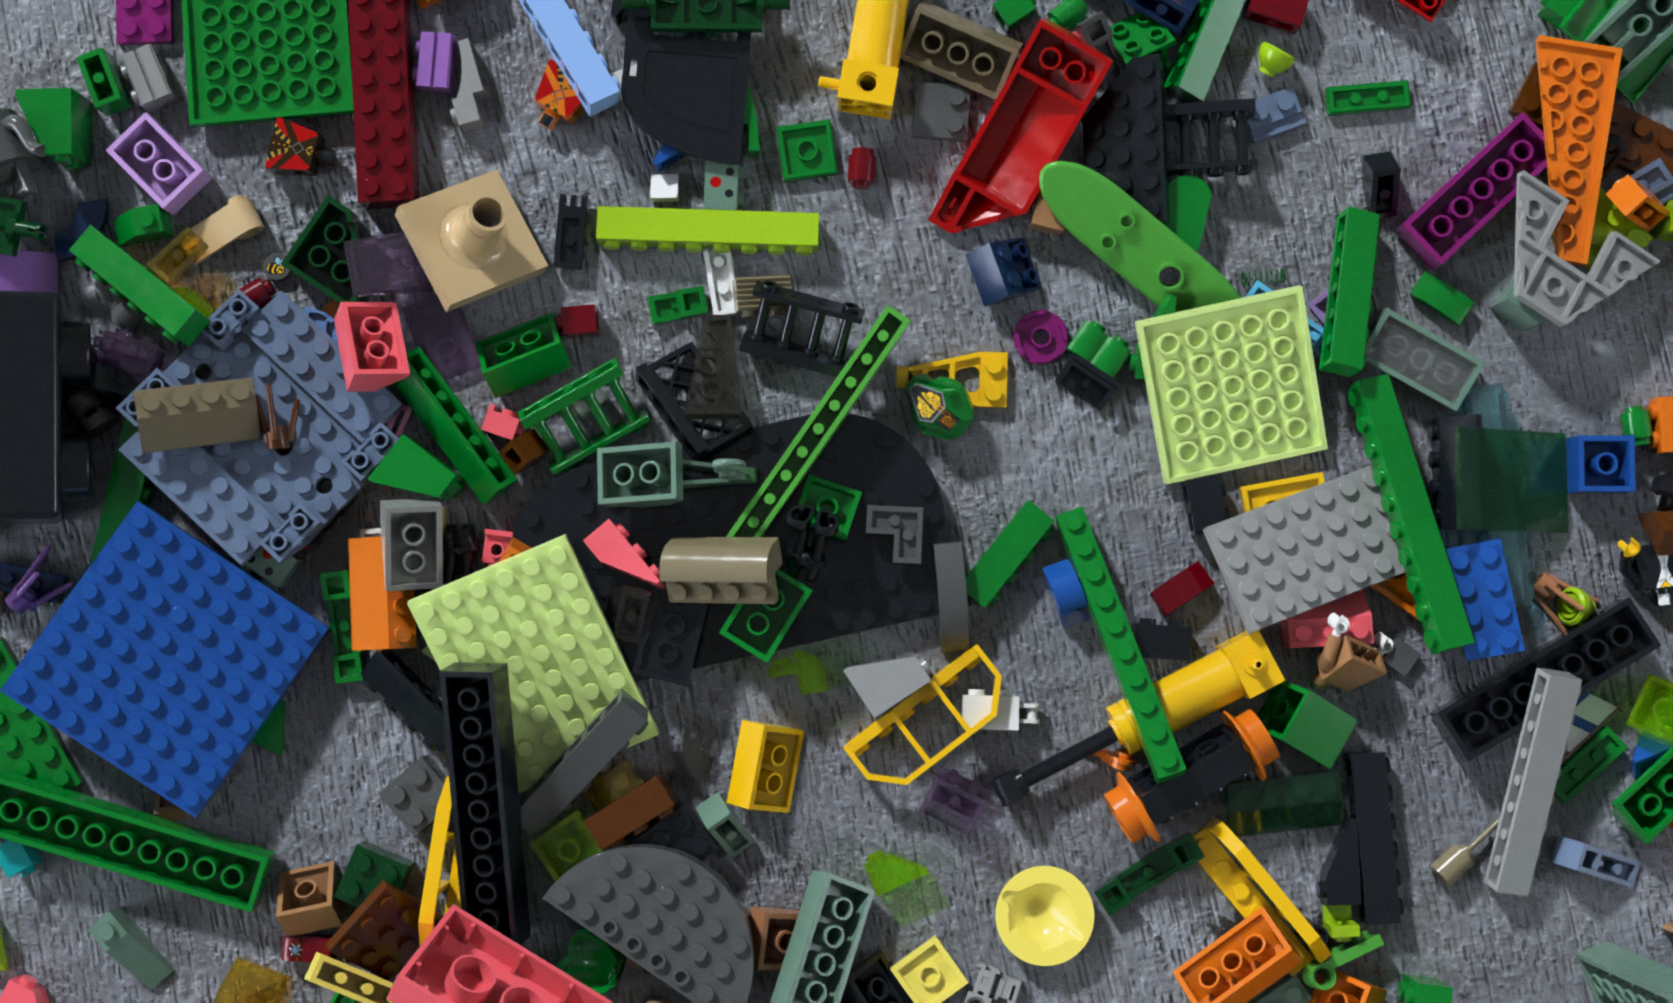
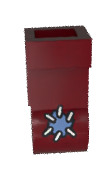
[282,934,337,962]

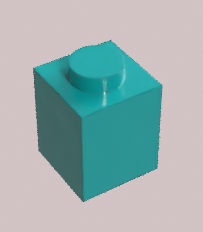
[0,840,43,879]

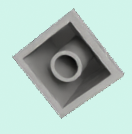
[843,656,932,718]

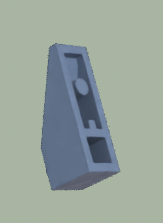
[1551,835,1641,888]

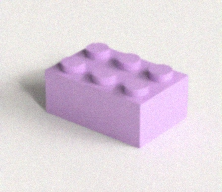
[106,112,213,215]

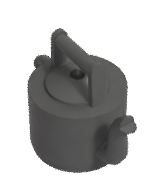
[0,108,46,201]

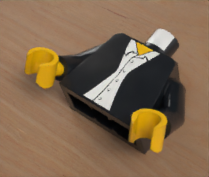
[1617,537,1673,606]

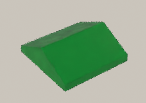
[798,475,862,541]

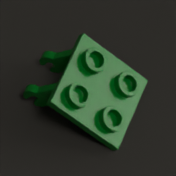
[1110,12,1176,75]

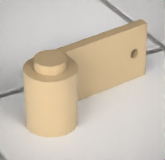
[178,195,265,266]

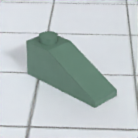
[88,907,175,990]

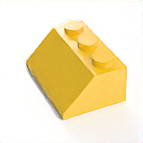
[726,720,805,813]

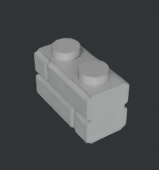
[120,44,179,112]

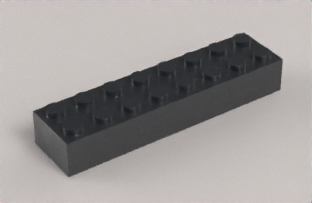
[1429,597,1661,762]

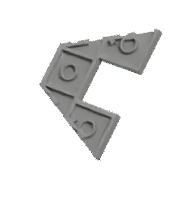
[1514,170,1660,327]

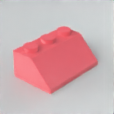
[334,302,410,392]
[1281,589,1374,648]

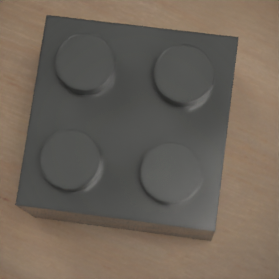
[378,755,447,837]

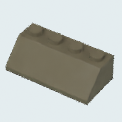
[900,0,1023,100]
[134,377,260,454]

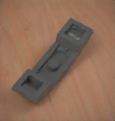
[1077,11,1124,92]
[933,541,969,652]

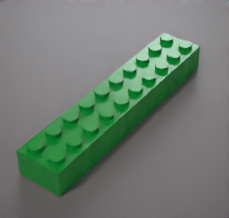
[0,770,276,912]

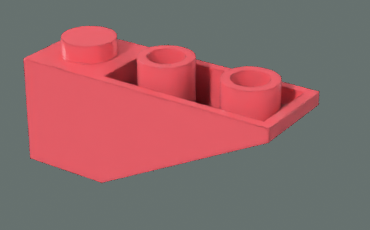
[583,519,666,590]

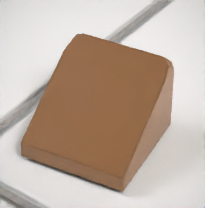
[154,792,188,821]

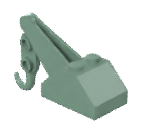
[597,441,757,508]

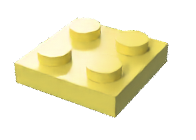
[890,935,969,1003]

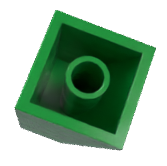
[15,87,92,171]
[368,434,465,501]
[1257,681,1357,769]

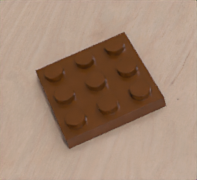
[325,880,443,981]

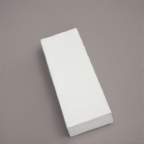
[703,247,741,319]

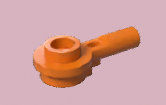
[1092,748,1136,771]

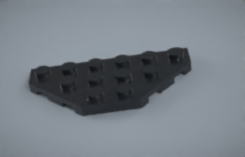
[1082,54,1170,223]

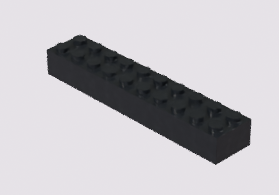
[439,662,531,945]

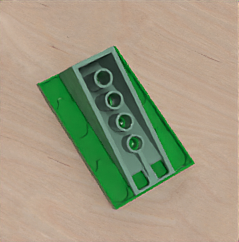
[1558,0,1673,104]

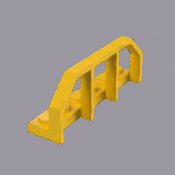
[843,644,1002,785]
[418,776,461,946]
[1192,817,1332,977]

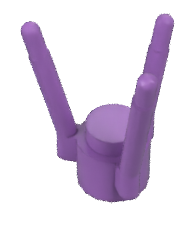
[5,545,74,614]

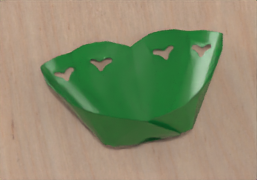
[556,929,626,994]

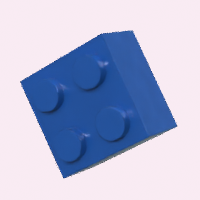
[1566,435,1636,494]

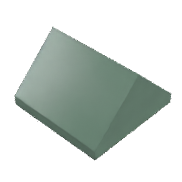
[1490,277,1545,331]

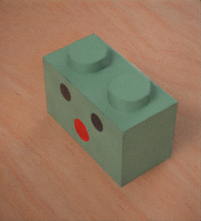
[703,160,745,210]
[237,547,304,589]

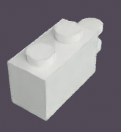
[961,689,1041,730]

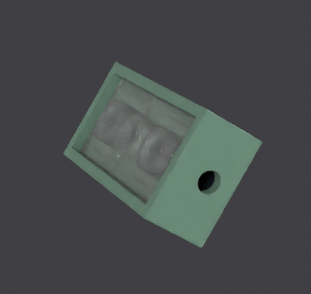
[1365,308,1485,412]

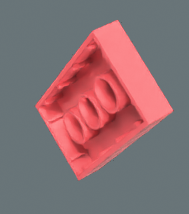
[386,904,614,1003]

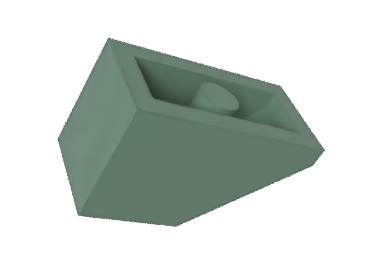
[695,792,755,858]

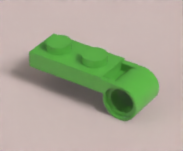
[1302,930,1385,990]

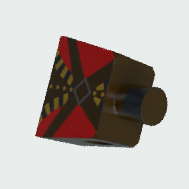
[265,117,336,176]

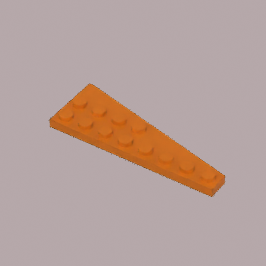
[1536,35,1623,267]

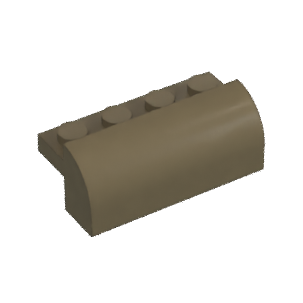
[659,537,783,604]

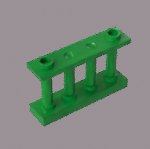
[518,358,651,475]

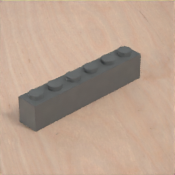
[519,689,648,839]

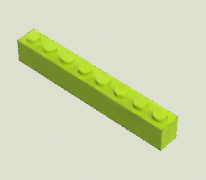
[596,206,819,256]

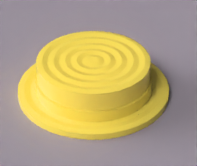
[995,866,1095,966]

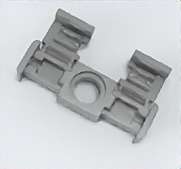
[964,962,1022,1003]

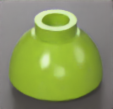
[1258,41,1295,78]
[1556,587,1596,626]

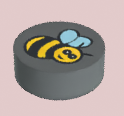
[263,253,292,282]

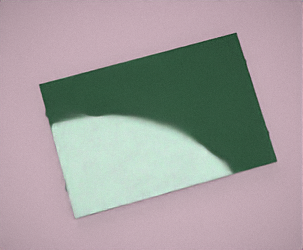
[1455,426,1568,533]

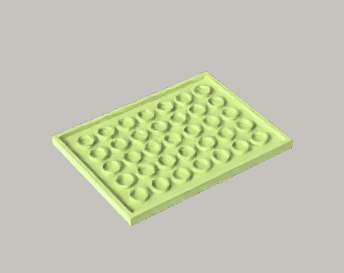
[407,534,659,793]

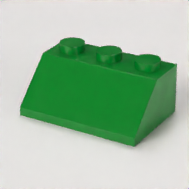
[475,312,572,398]
[1612,746,1673,844]

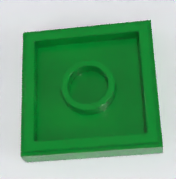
[776,119,838,183]

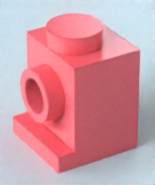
[481,403,526,441]
[482,529,514,566]

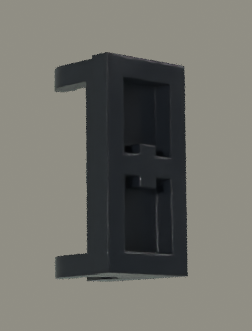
[1054,352,1120,411]

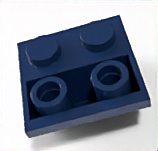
[966,237,1042,307]

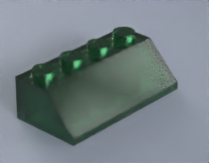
[1222,769,1343,837]

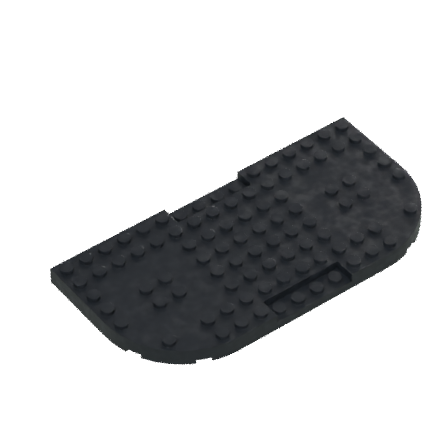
[511,414,952,682]

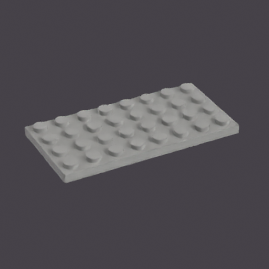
[1203,465,1405,634]

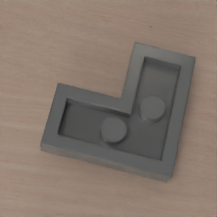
[866,505,923,564]

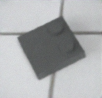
[912,82,971,142]

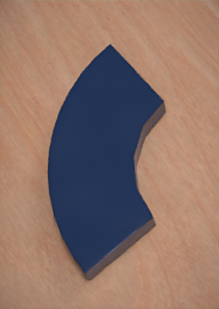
[54,199,109,262]

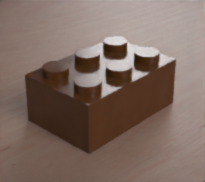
[584,772,679,850]

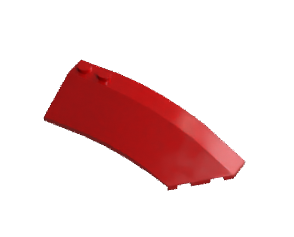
[928,17,1114,234]

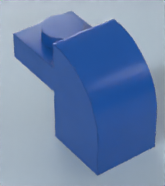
[1042,559,1089,629]

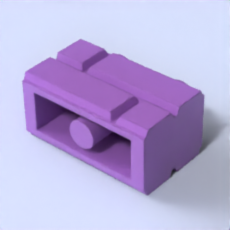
[412,31,458,95]

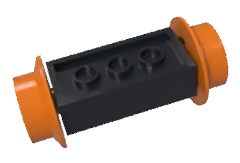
[1103,709,1280,844]

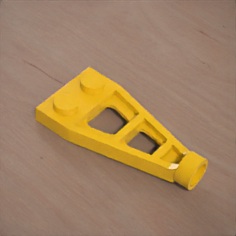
[896,352,1008,409]

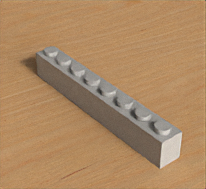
[1484,668,1582,896]

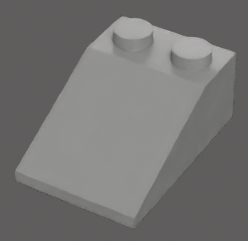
[380,498,443,591]

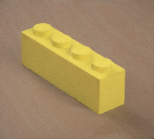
[304,952,393,1003]

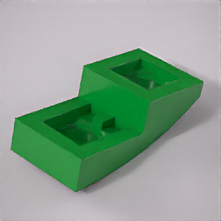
[1410,271,1475,327]
[646,286,709,325]

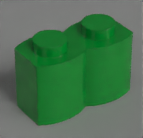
[1065,320,1132,378]

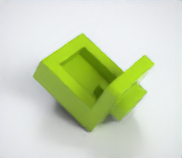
[1322,903,1360,942]

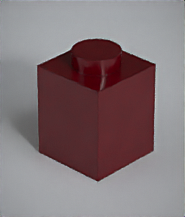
[557,304,600,339]

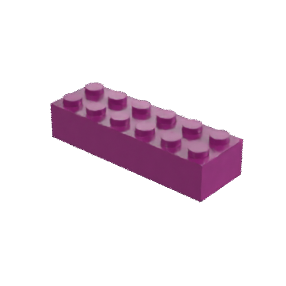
[1394,112,1547,270]

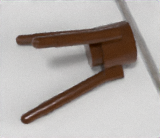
[256,383,300,450]

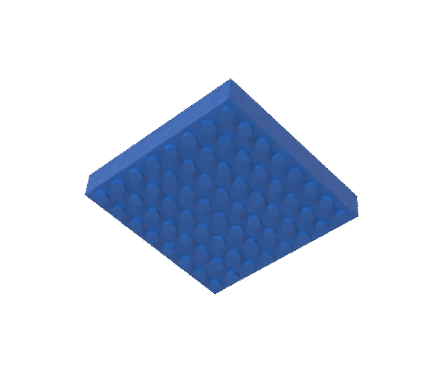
[0,501,331,818]

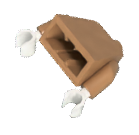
[1313,613,1394,691]

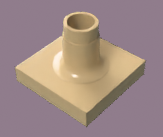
[394,170,548,312]

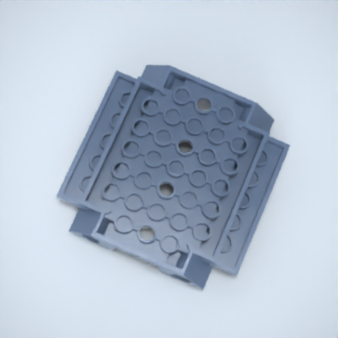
[116,289,403,566]

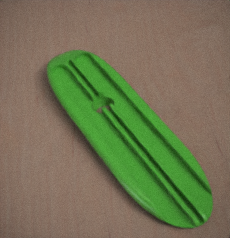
[1039,161,1242,312]

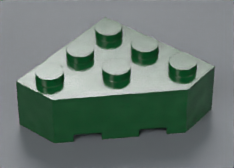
[281,195,373,303]

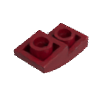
[1149,561,1215,617]

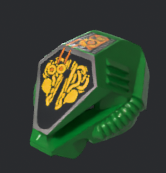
[905,374,974,440]

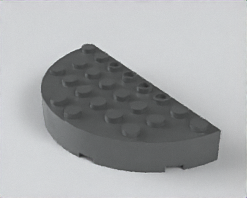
[542,843,755,1003]

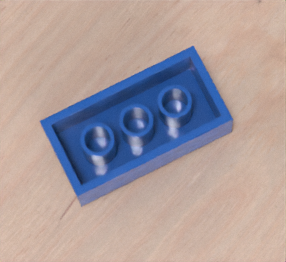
[1445,538,1525,661]

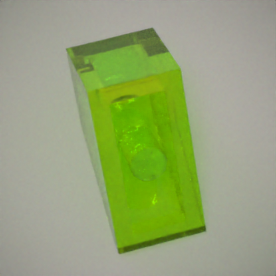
[863,849,929,896]

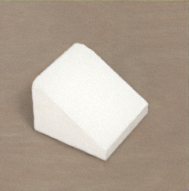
[650,174,679,202]

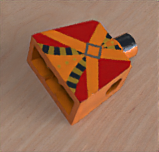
[535,59,585,131]

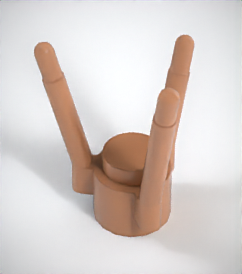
[1530,572,1599,633]

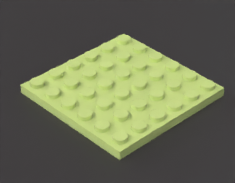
[1135,285,1328,485]

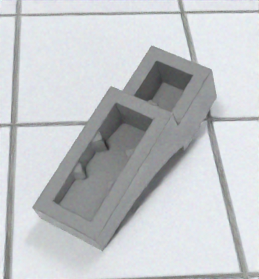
[450,38,488,132]

